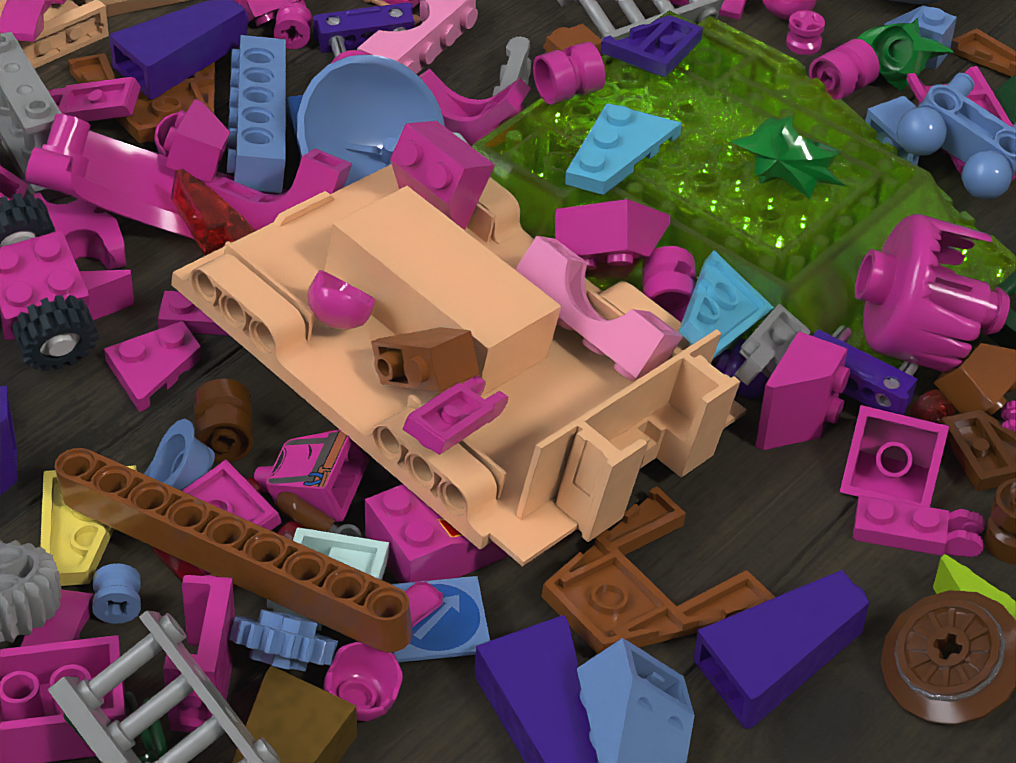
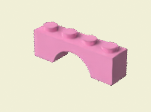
[357,0,478,74]
[515,236,683,381]

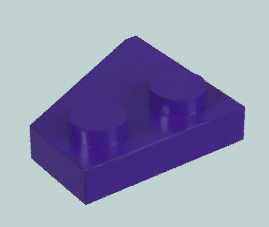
[601,15,703,77]

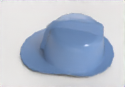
[144,419,215,490]

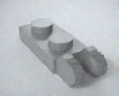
[493,36,532,125]

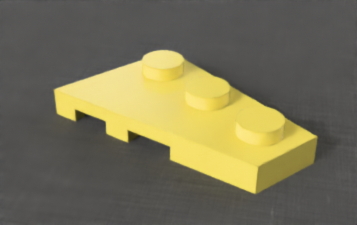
[40,465,137,586]

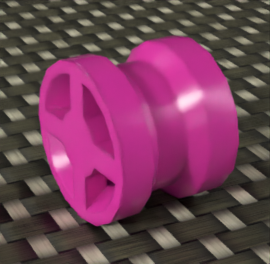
[274,3,312,49]
[786,10,825,55]

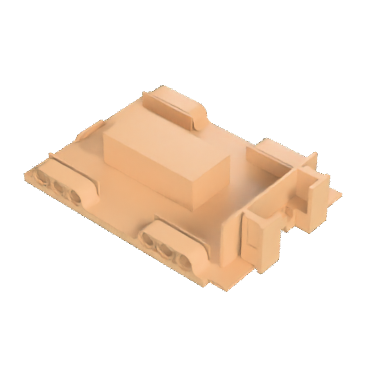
[171,164,747,566]

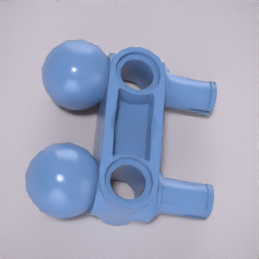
[896,73,1016,200]

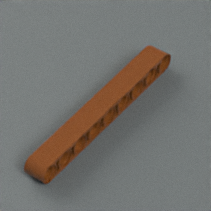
[55,448,413,653]

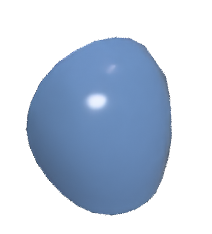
[297,55,445,187]

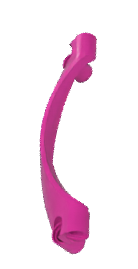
[25,114,289,247]

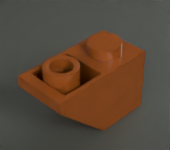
[371,327,480,392]
[934,343,1016,415]

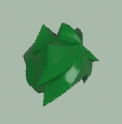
[857,18,954,91]
[730,115,848,199]

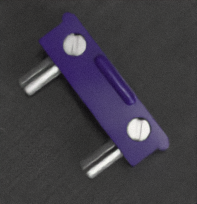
[313,3,415,58]
[813,325,918,415]

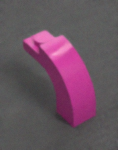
[419,68,531,148]
[205,148,352,234]

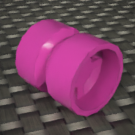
[809,39,880,103]
[533,41,606,105]
[641,246,697,323]

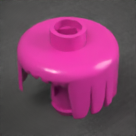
[855,214,1010,372]

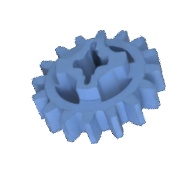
[229,609,338,671]

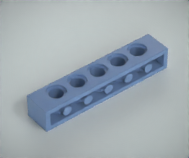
[227,35,286,193]

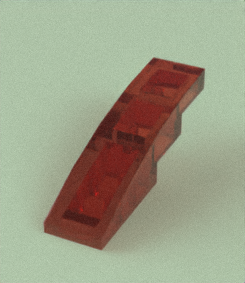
[171,169,256,256]

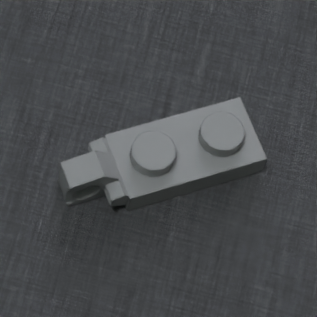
[735,303,811,386]

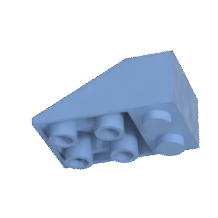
[577,638,695,763]

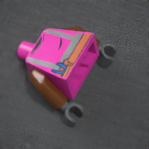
[254,429,391,538]

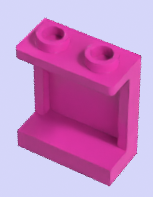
[163,575,237,732]

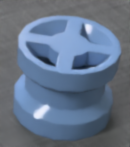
[92,563,141,624]

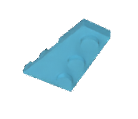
[565,103,682,195]
[678,250,774,360]

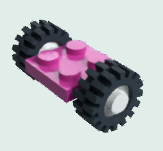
[0,194,99,371]

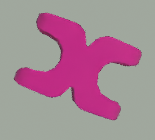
[23,192,127,270]

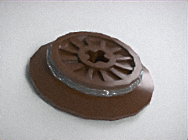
[881,590,1016,725]

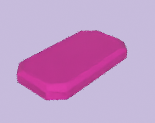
[405,582,443,628]

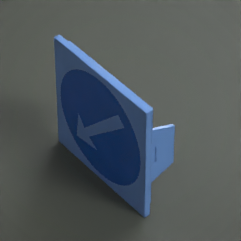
[392,576,490,662]

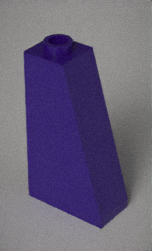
[109,0,249,99]
[693,570,869,730]
[475,615,599,763]

